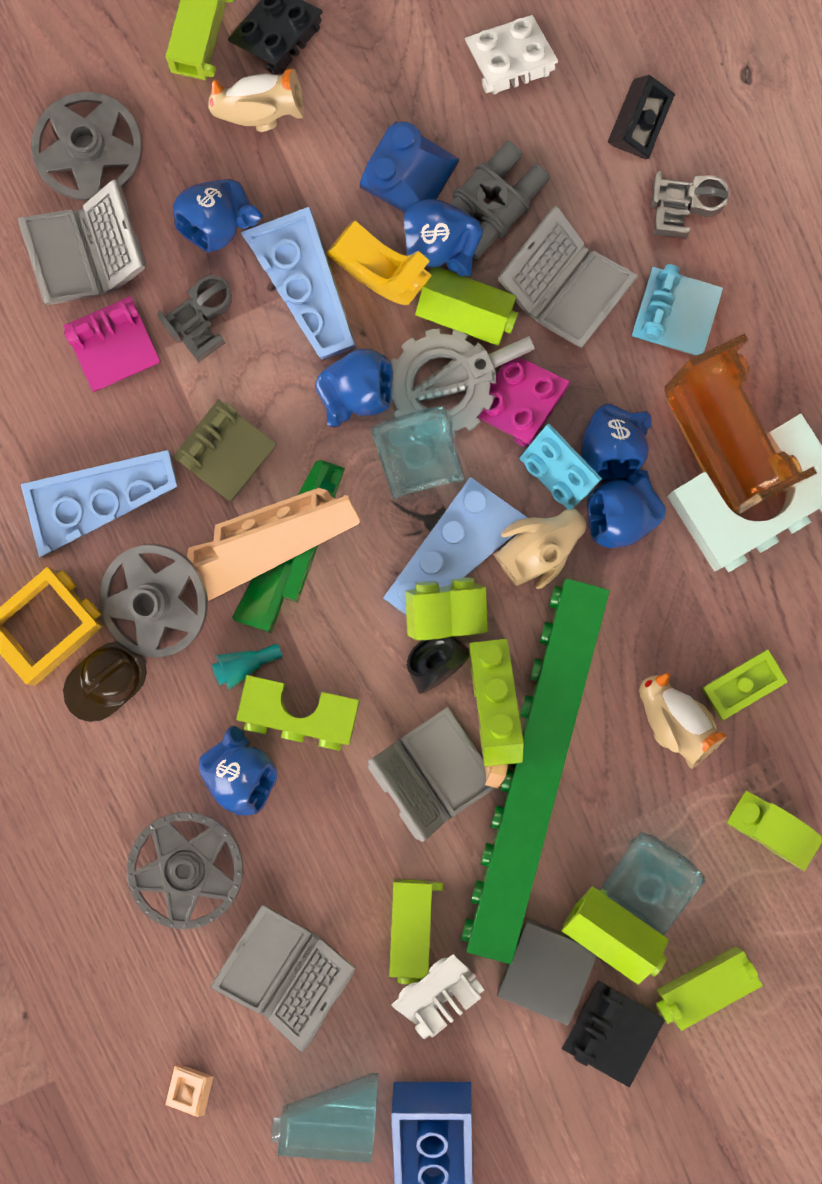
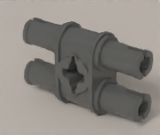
[450,140,550,261]

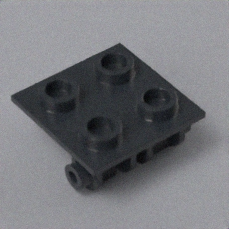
[228,0,323,75]
[561,980,665,1088]

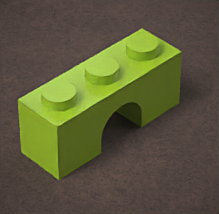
[469,639,524,767]
[236,675,360,751]

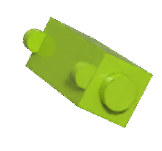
[166,0,234,80]
[415,267,519,346]
[389,879,443,985]
[562,886,669,984]
[656,946,763,1031]

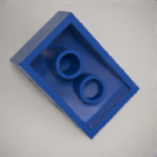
[391,1082,473,1184]

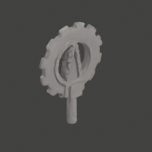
[391,328,535,440]

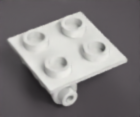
[465,15,558,95]
[391,954,485,1039]

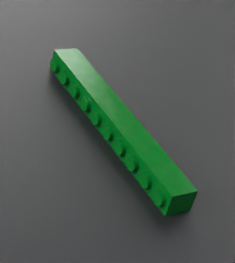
[460,578,610,965]

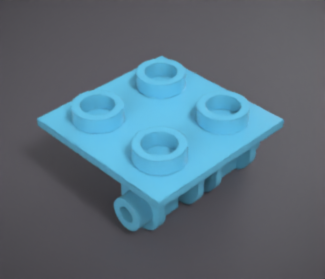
[632,264,723,358]
[519,423,602,510]

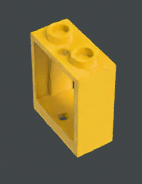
[0,567,104,686]

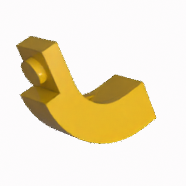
[326,221,432,305]

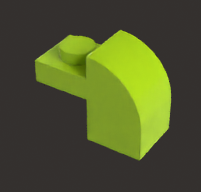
[726,791,822,871]

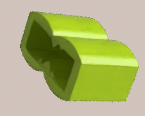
[405,578,488,640]

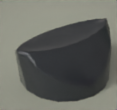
[406,636,470,694]

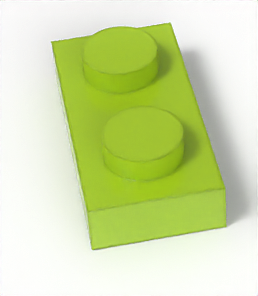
[701,650,788,721]

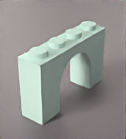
[667,414,822,573]

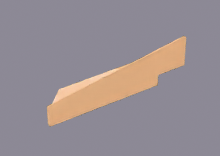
[187,488,360,601]

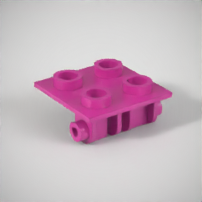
[63,296,161,393]
[478,357,570,447]

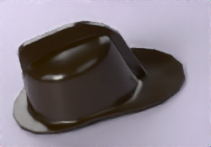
[63,642,147,722]

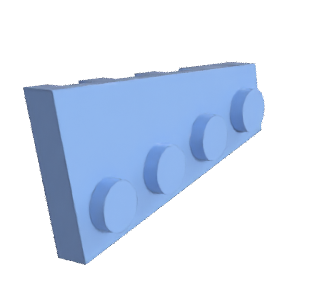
[241,207,357,360]
[21,450,179,558]
[383,477,528,615]

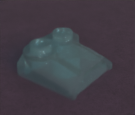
[370,406,465,500]
[599,832,705,936]

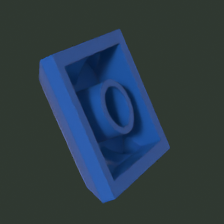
[360,121,459,213]

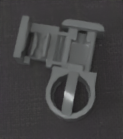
[650,171,729,239]
[158,275,232,363]

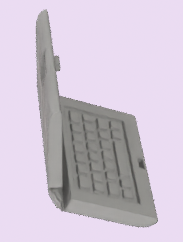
[18,180,146,305]
[498,206,638,348]
[367,707,495,842]
[210,904,356,1052]

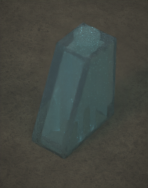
[271,1073,379,1163]

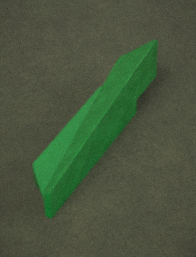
[232,460,345,634]

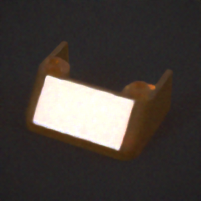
[664,333,817,515]

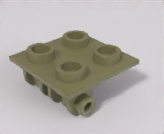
[172,399,277,502]

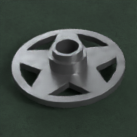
[31,92,142,201]
[99,544,208,657]
[127,812,243,929]

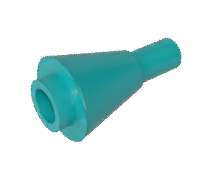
[211,643,283,690]

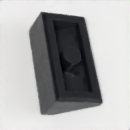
[608,75,675,159]

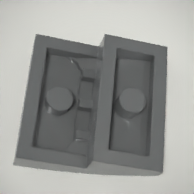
[497,918,596,1026]

